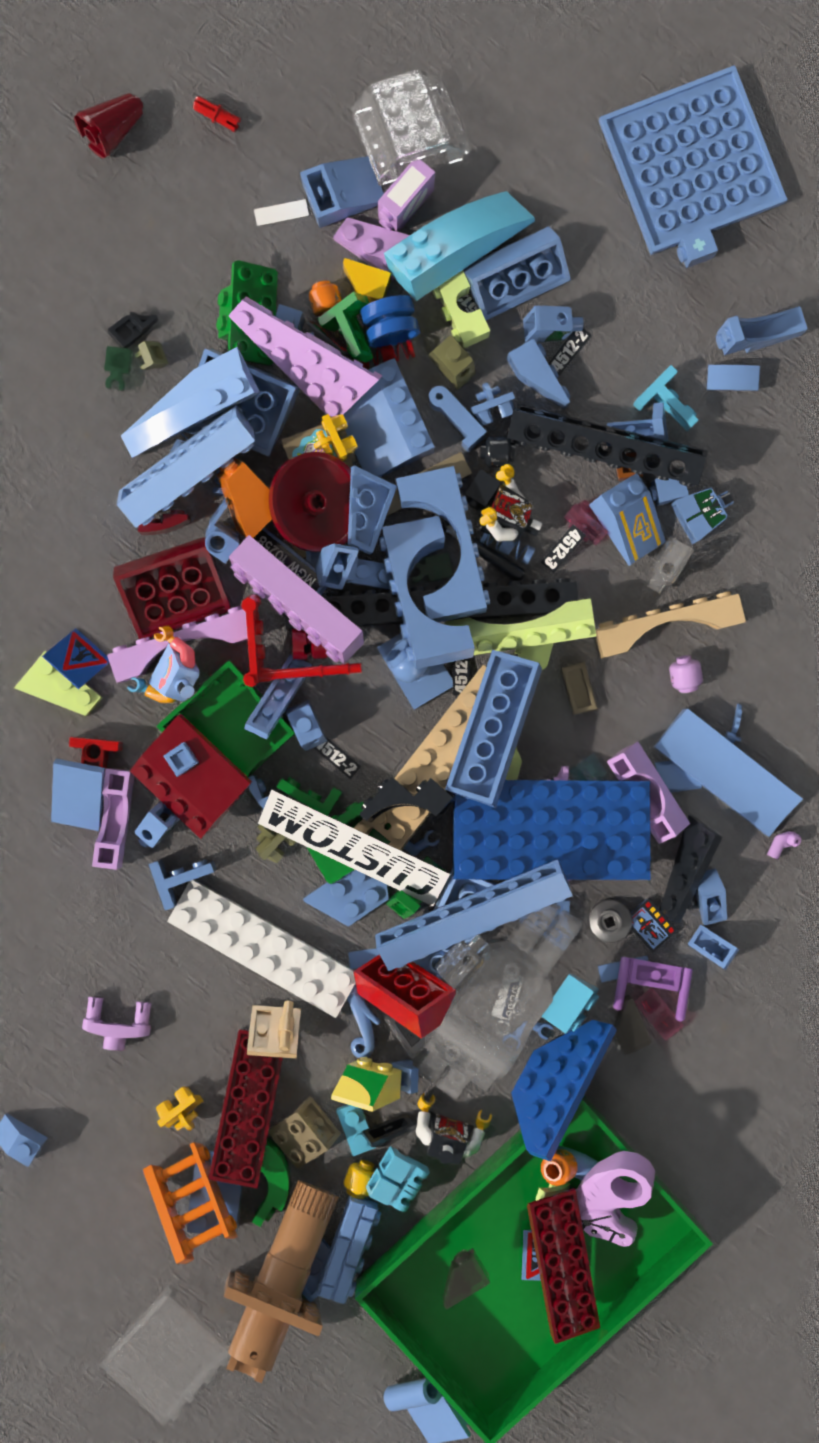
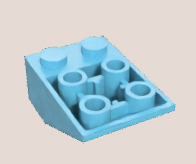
[541,974,600,1034]

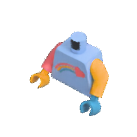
[127,626,200,703]

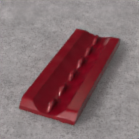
[208,1029,283,1188]
[527,1188,601,1344]

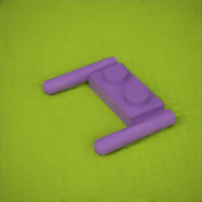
[613,956,693,1022]

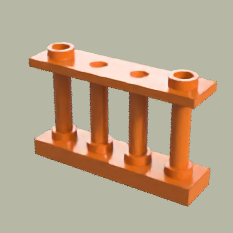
[143,1142,238,1264]

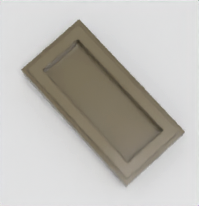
[561,662,597,715]

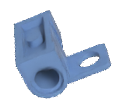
[205,498,240,564]

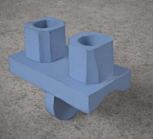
[469,382,515,426]

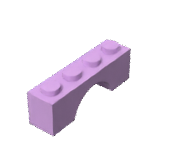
[607,741,690,844]
[92,768,135,870]

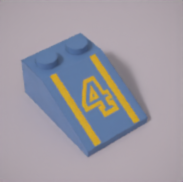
[589,474,666,566]

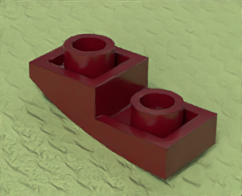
[138,510,191,535]

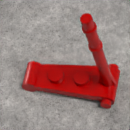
[241,594,362,687]

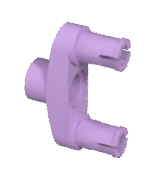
[82,996,152,1051]

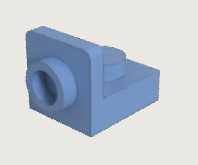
[392,1059,419,1094]

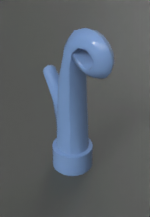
[347,983,380,1058]

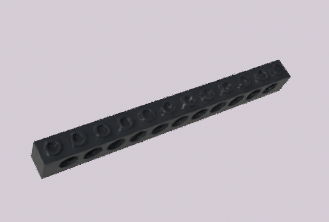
[285,578,578,631]

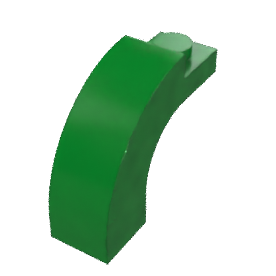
[252,1138,291,1227]

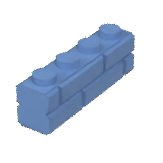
[317,1195,381,1304]

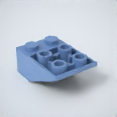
[300,156,384,228]

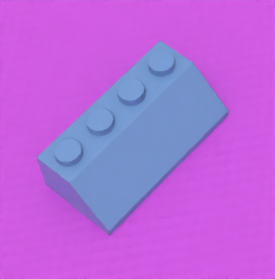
[463,226,571,320]

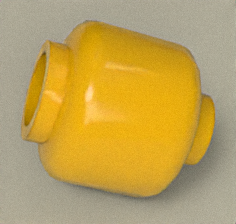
[343,1160,375,1199]

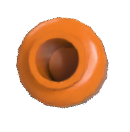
[308,280,342,316]
[541,1149,578,1186]

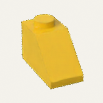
[343,258,391,303]

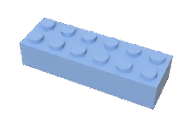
[117,405,255,528]

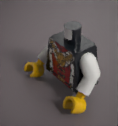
[480,464,542,542]
[416,1093,492,1164]

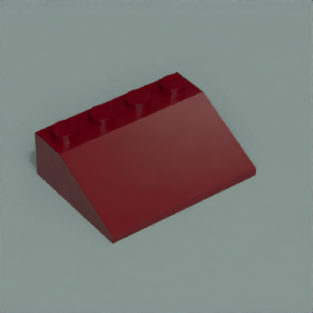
[113,537,231,639]
[130,714,252,839]

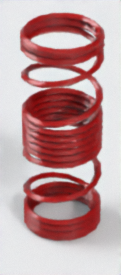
[361,339,415,370]

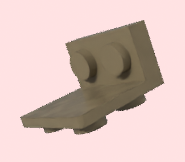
[269,1096,341,1168]

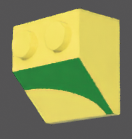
[331,1057,402,1112]

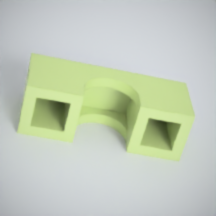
[432,270,490,349]

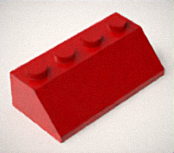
[353,954,456,1039]

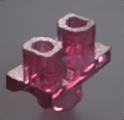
[564,500,608,545]

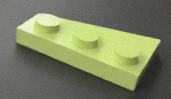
[14,651,103,716]

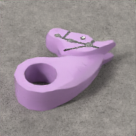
[576,1151,655,1246]

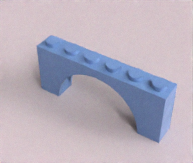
[396,466,490,623]
[378,516,475,670]

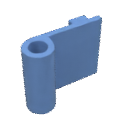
[384,1378,471,1443]

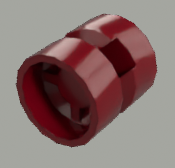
[292,628,328,660]

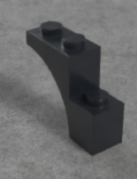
[359,777,456,823]

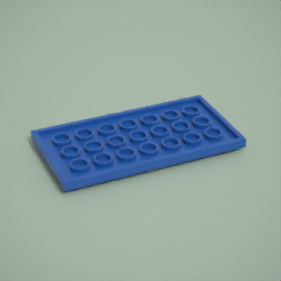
[453,780,651,880]

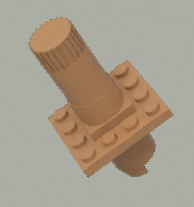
[223,1180,339,1384]

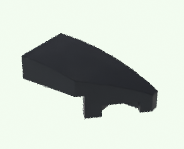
[108,311,158,351]

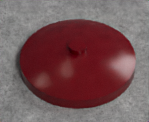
[269,452,351,552]

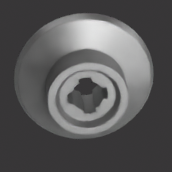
[589,899,632,943]

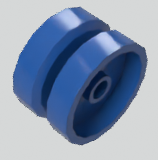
[360,295,420,348]

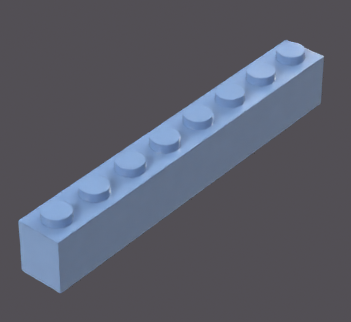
[375,859,573,971]

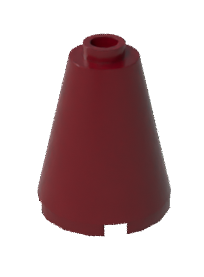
[74,93,144,159]

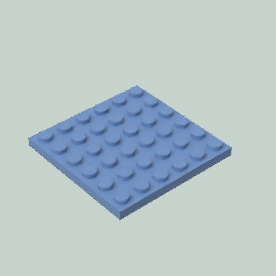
[599,65,787,255]

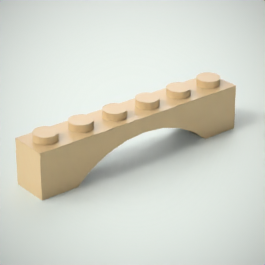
[595,591,746,659]

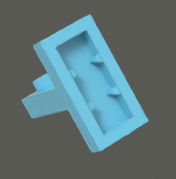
[633,365,698,431]

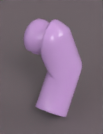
[767,831,801,860]

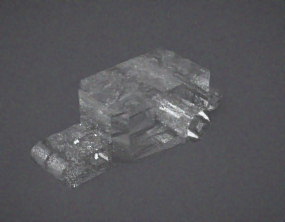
[416,903,583,1099]

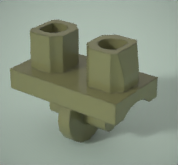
[255,824,296,863]

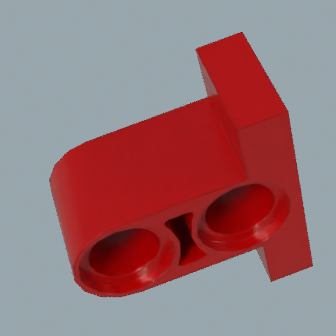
[69,737,123,776]

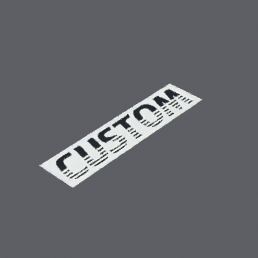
[258,790,450,906]

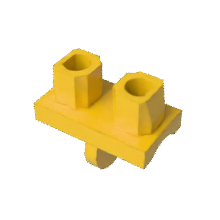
[314,414,358,461]
[156,1086,204,1131]

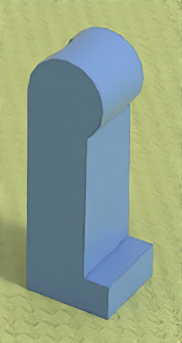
[429,386,487,453]

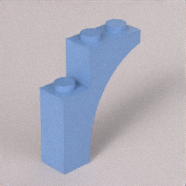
[716,306,808,356]

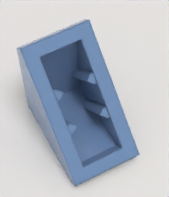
[688,925,739,970]

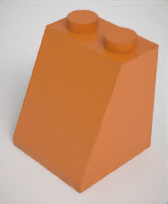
[217,458,272,538]

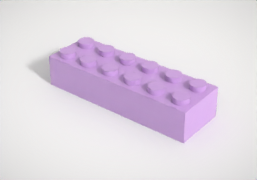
[229,535,364,664]

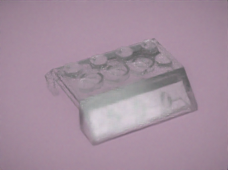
[351,69,471,186]

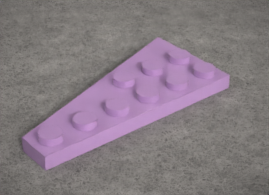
[229,297,382,418]

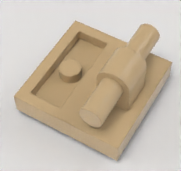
[247,1001,301,1058]

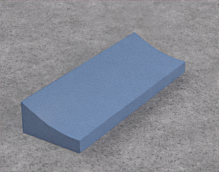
[445,650,542,808]
[654,708,803,837]

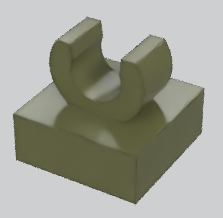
[135,341,169,370]

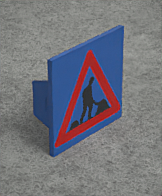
[42,628,110,689]

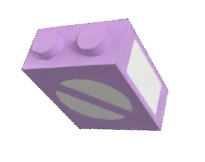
[378,156,435,232]

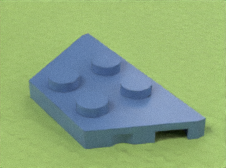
[303,870,389,927]

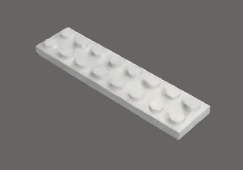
[167,879,356,1018]

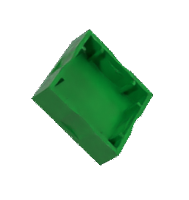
[156,660,295,777]

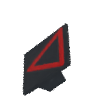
[307,320,351,357]

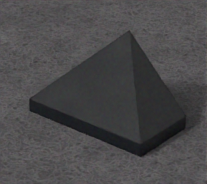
[362,1113,416,1147]

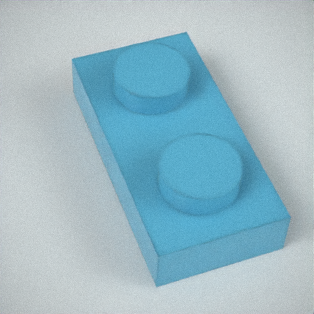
[336,1104,376,1156]

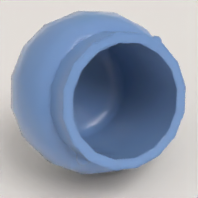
[386,639,430,683]

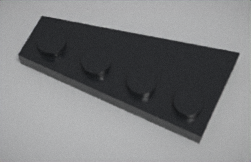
[660,815,723,923]

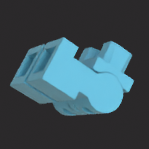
[366,1146,430,1212]

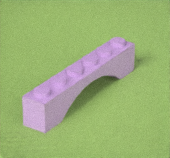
[107,606,248,683]

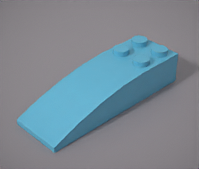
[384,191,535,301]

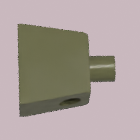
[428,335,476,390]

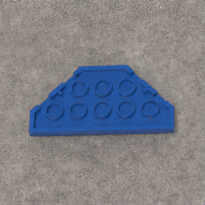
[511,1020,617,1162]

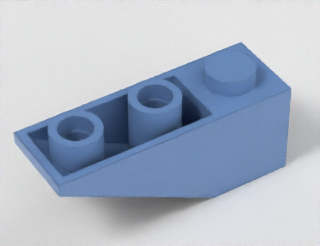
[507,339,571,409]

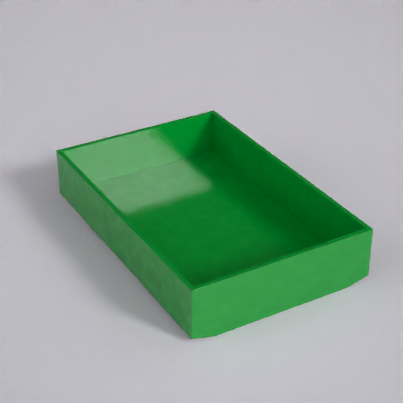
[355,1096,713,1443]

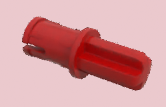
[193,96,241,133]

